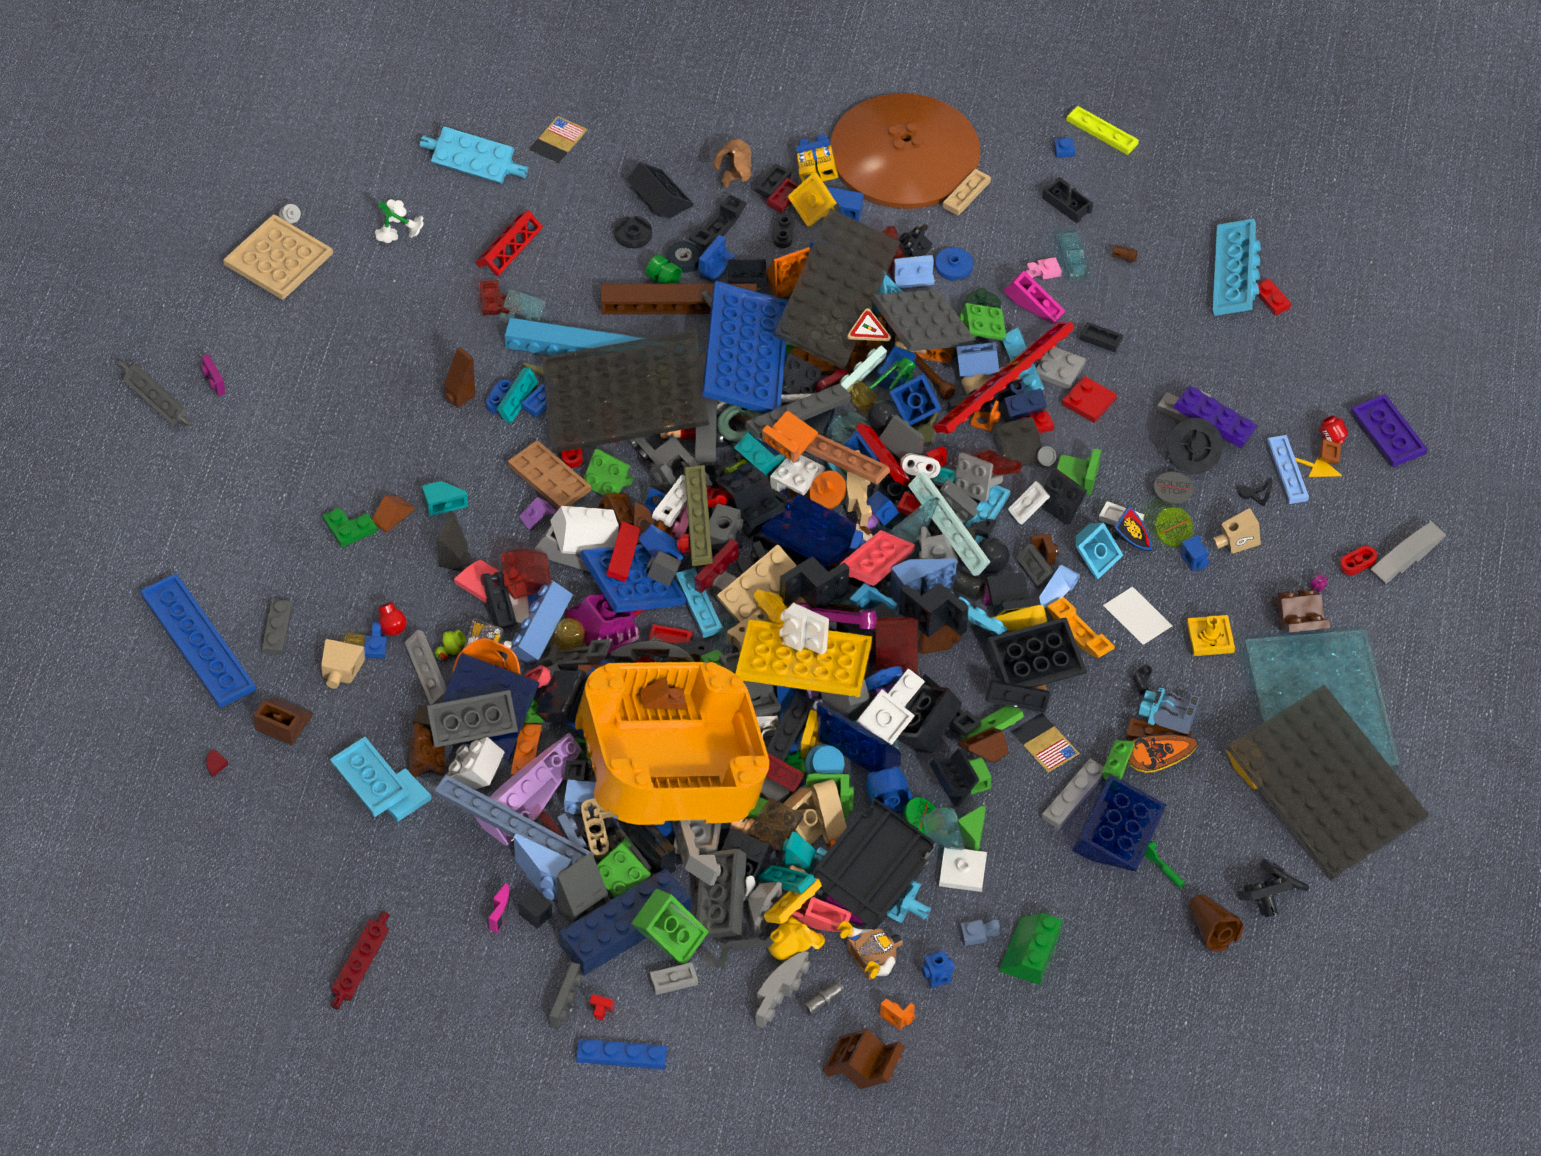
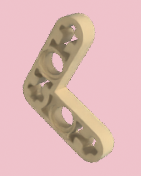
[581,798,618,859]

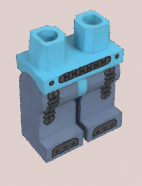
[1139,688,1200,734]

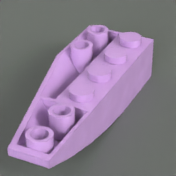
[474,733,582,846]

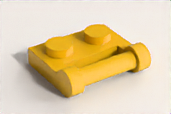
[753,589,788,624]

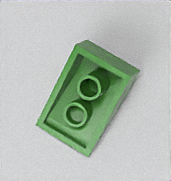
[631,889,709,965]

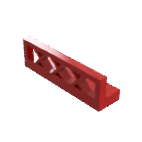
[475,210,543,276]

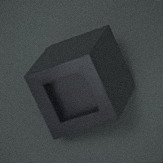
[518,890,552,929]

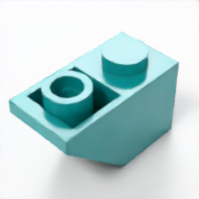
[782,831,816,874]

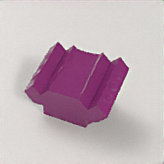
[566,593,639,655]

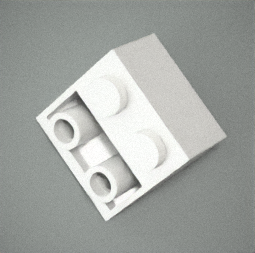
[447,737,505,789]

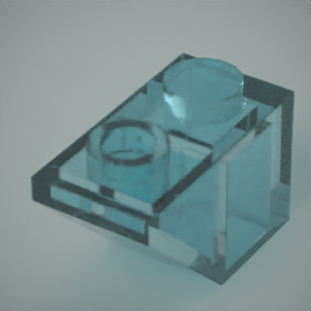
[922,807,964,850]

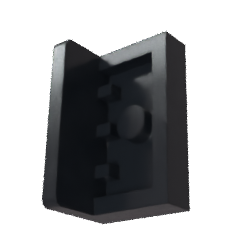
[728,259,767,288]

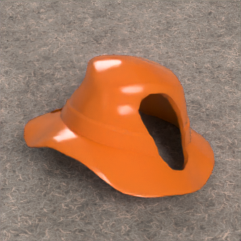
[452,638,521,697]

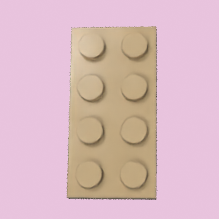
[716,545,796,623]

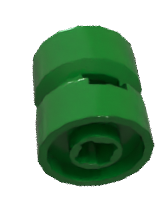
[646,254,682,284]

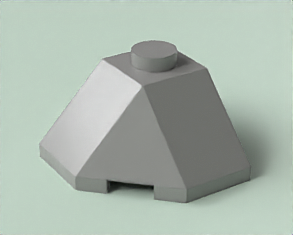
[747,882,782,938]

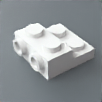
[779,603,829,655]

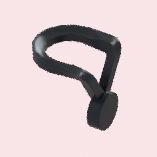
[1239,477,1273,506]

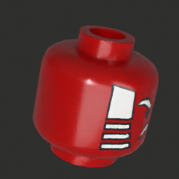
[1319,415,1348,444]

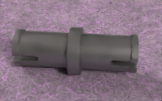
[802,981,844,1016]

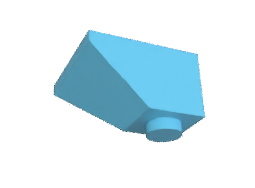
[1076,522,1123,579]

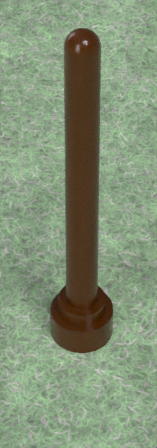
[893,335,956,399]

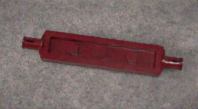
[331,911,390,1010]

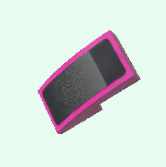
[489,883,510,933]

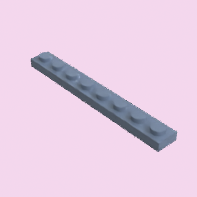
[435,775,594,865]

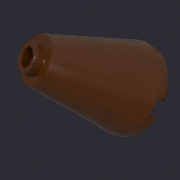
[1189,894,1244,952]

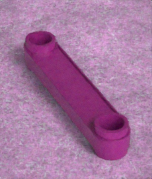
[791,602,877,629]

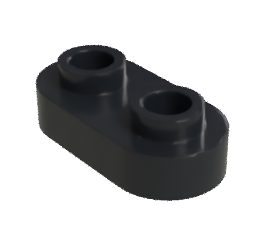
[773,215,794,248]

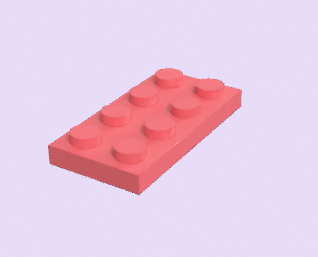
[839,530,915,586]

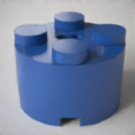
[865,767,913,814]

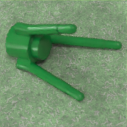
[869,357,916,391]

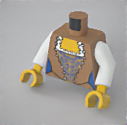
[837,921,903,981]

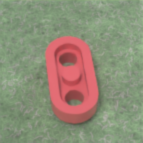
[520,665,551,691]

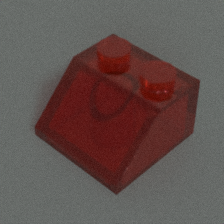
[501,548,551,599]

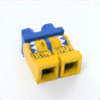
[796,134,839,182]

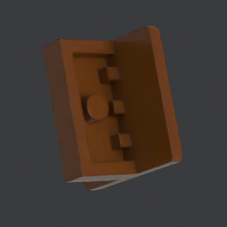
[409,723,445,777]

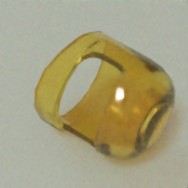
[553,618,585,650]

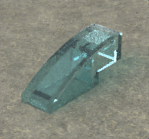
[1057,230,1089,281]

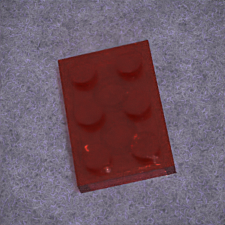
[876,618,918,680]

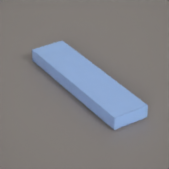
[1267,435,1309,504]

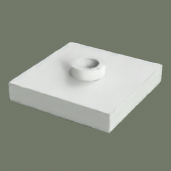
[855,690,915,749]
[939,847,987,892]

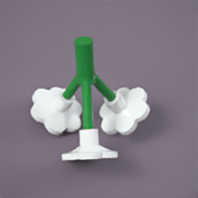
[375,199,423,243]

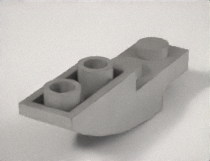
[756,951,810,1029]

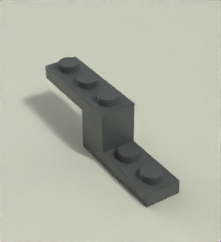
[626,425,712,487]

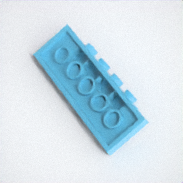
[1213,219,1261,316]

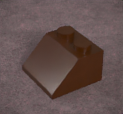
[919,624,963,654]

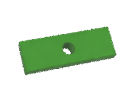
[961,705,1024,739]

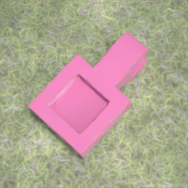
[1026,257,1062,279]

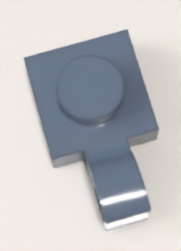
[961,920,1000,946]

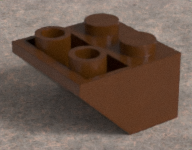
[253,697,313,745]

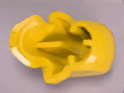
[768,917,825,961]

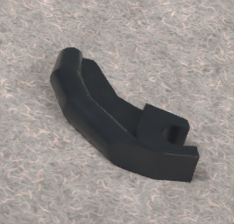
[1260,858,1309,891]

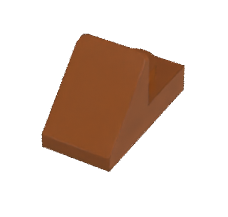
[641,677,686,710]

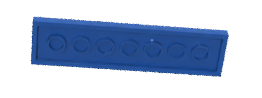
[140,573,256,709]

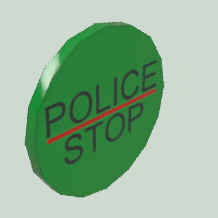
[904,797,941,837]

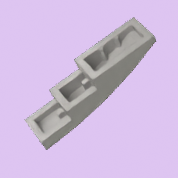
[1371,521,1446,584]

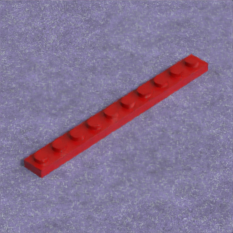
[933,321,1074,434]

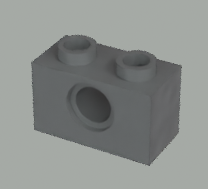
[709,504,743,551]

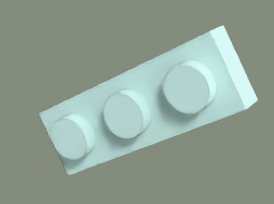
[840,346,887,392]

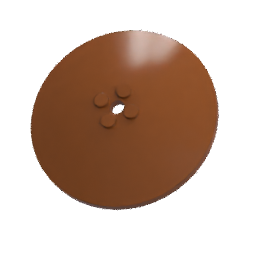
[830,93,980,209]

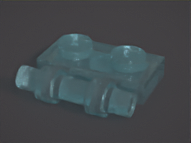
[499,288,546,325]

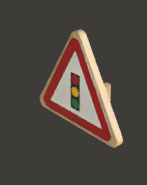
[847,308,891,341]

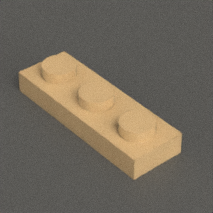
[943,169,991,216]

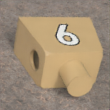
[1213,508,1261,553]

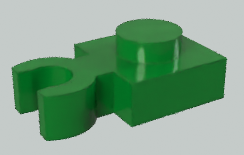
[784,750,806,779]

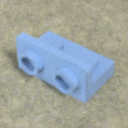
[893,255,934,288]

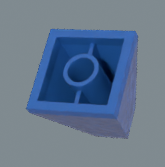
[889,374,942,426]

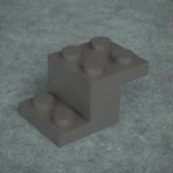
[719,651,781,717]

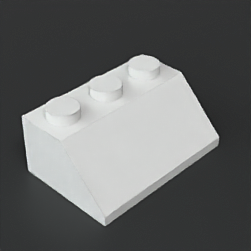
[550,506,619,554]

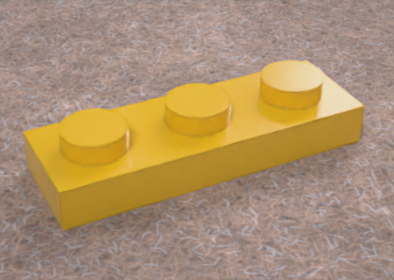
[764,878,822,924]

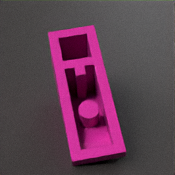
[1003,271,1065,324]

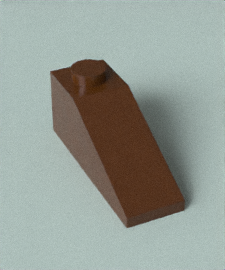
[444,347,475,408]

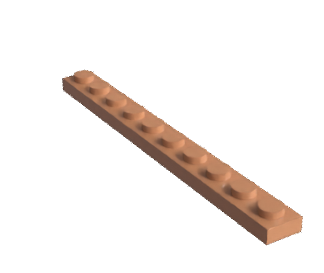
[732,412,890,485]

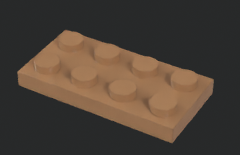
[508,440,591,509]

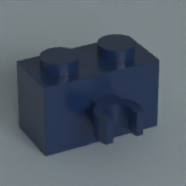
[999,381,1047,423]

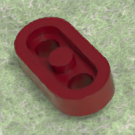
[816,369,851,393]

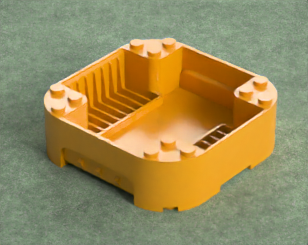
[575,662,769,825]

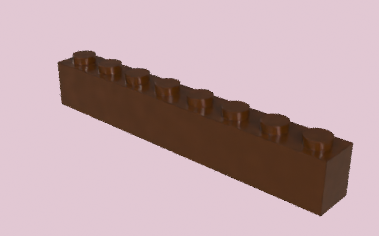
[601,283,757,315]

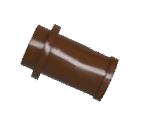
[1112,245,1138,263]

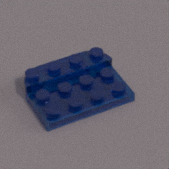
[761,495,856,568]

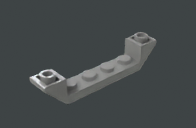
[671,820,720,885]

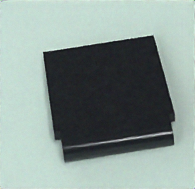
[811,798,936,930]

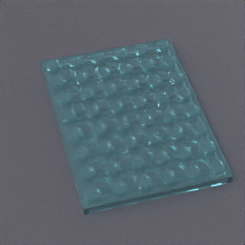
[1244,629,1400,779]

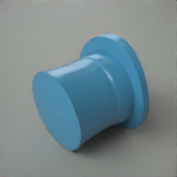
[805,744,844,775]

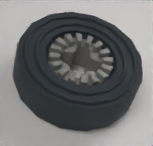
[667,241,701,273]

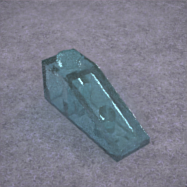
[890,497,940,554]

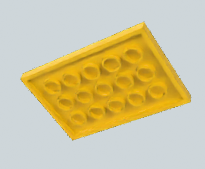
[735,619,872,697]

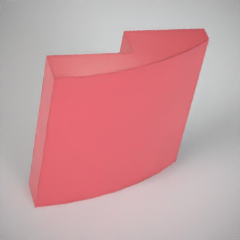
[454,560,513,604]

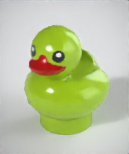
[435,630,466,661]

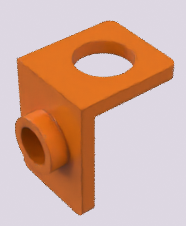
[970,401,1001,432]

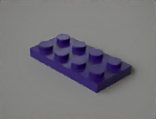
[1173,385,1258,449]
[1351,394,1428,467]

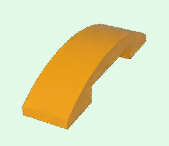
[1047,597,1115,658]

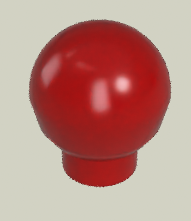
[377,602,407,636]

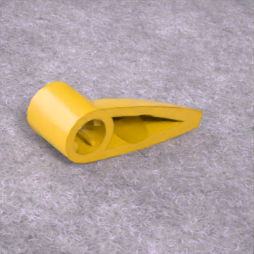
[991,605,1047,631]

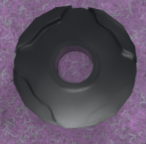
[614,216,652,249]

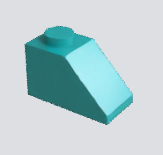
[422,481,468,516]

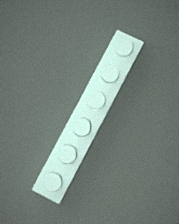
[908,472,990,576]

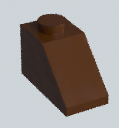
[958,727,1009,762]

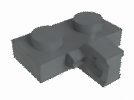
[650,463,677,495]

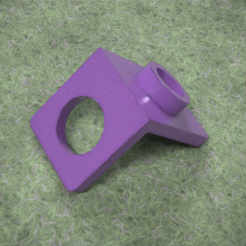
[520,497,557,530]

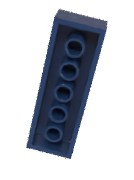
[559,868,691,975]

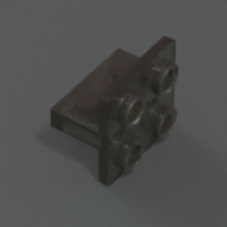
[748,798,803,851]

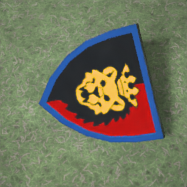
[1112,505,1152,551]

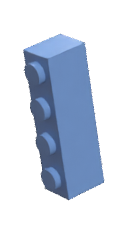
[511,581,573,665]

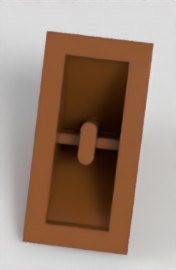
[372,496,414,533]

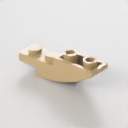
[845,450,872,527]

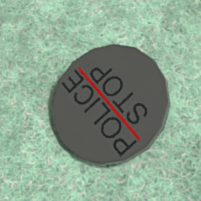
[1153,472,1194,505]

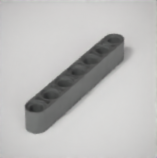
[695,352,717,463]

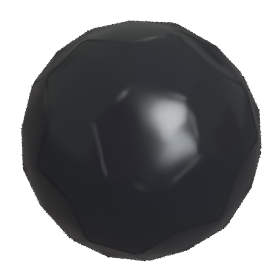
[867,399,902,434]
[978,538,1010,574]

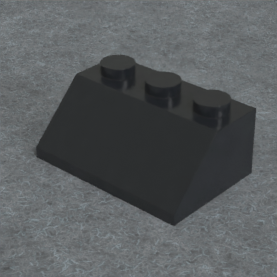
[627,162,694,218]
[897,685,962,753]

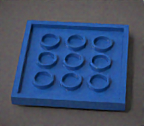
[580,544,687,613]

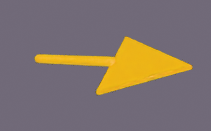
[1295,455,1342,477]

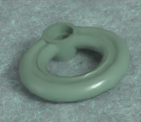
[717,405,762,442]

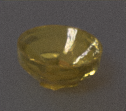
[851,380,879,411]

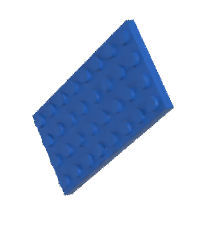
[702,281,789,413]

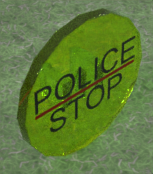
[1155,507,1193,547]

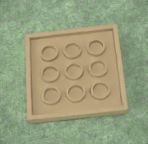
[223,214,333,300]

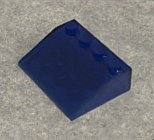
[817,702,901,772]
[1072,774,1166,872]

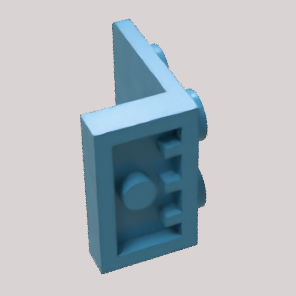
[849,583,898,615]

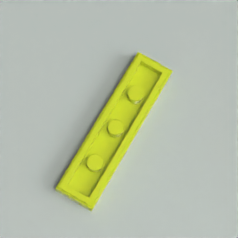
[1066,106,1139,155]

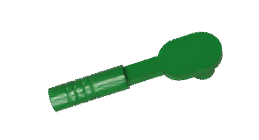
[1139,841,1186,889]

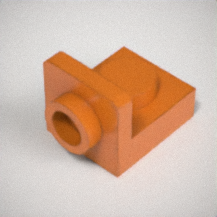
[880,999,915,1030]

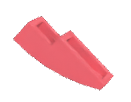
[789,897,852,932]

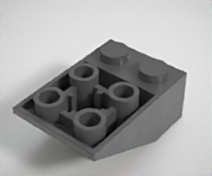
[557,852,608,924]

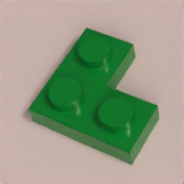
[322,507,377,548]

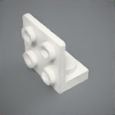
[770,455,825,495]

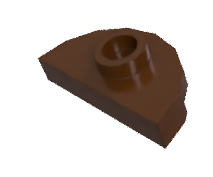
[634,503,654,543]

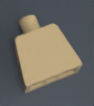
[321,639,365,689]

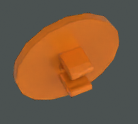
[810,471,847,510]

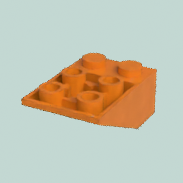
[766,247,811,298]

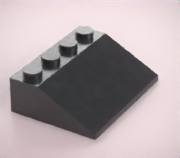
[986,617,1087,688]

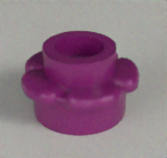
[1309,574,1328,592]

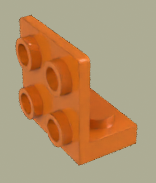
[762,411,818,463]

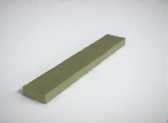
[684,465,713,566]

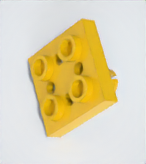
[1187,615,1235,656]

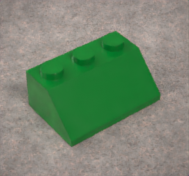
[999,913,1063,985]

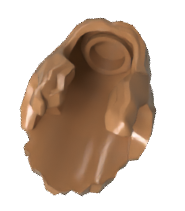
[712,139,752,187]

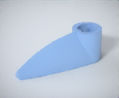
[1039,565,1080,608]

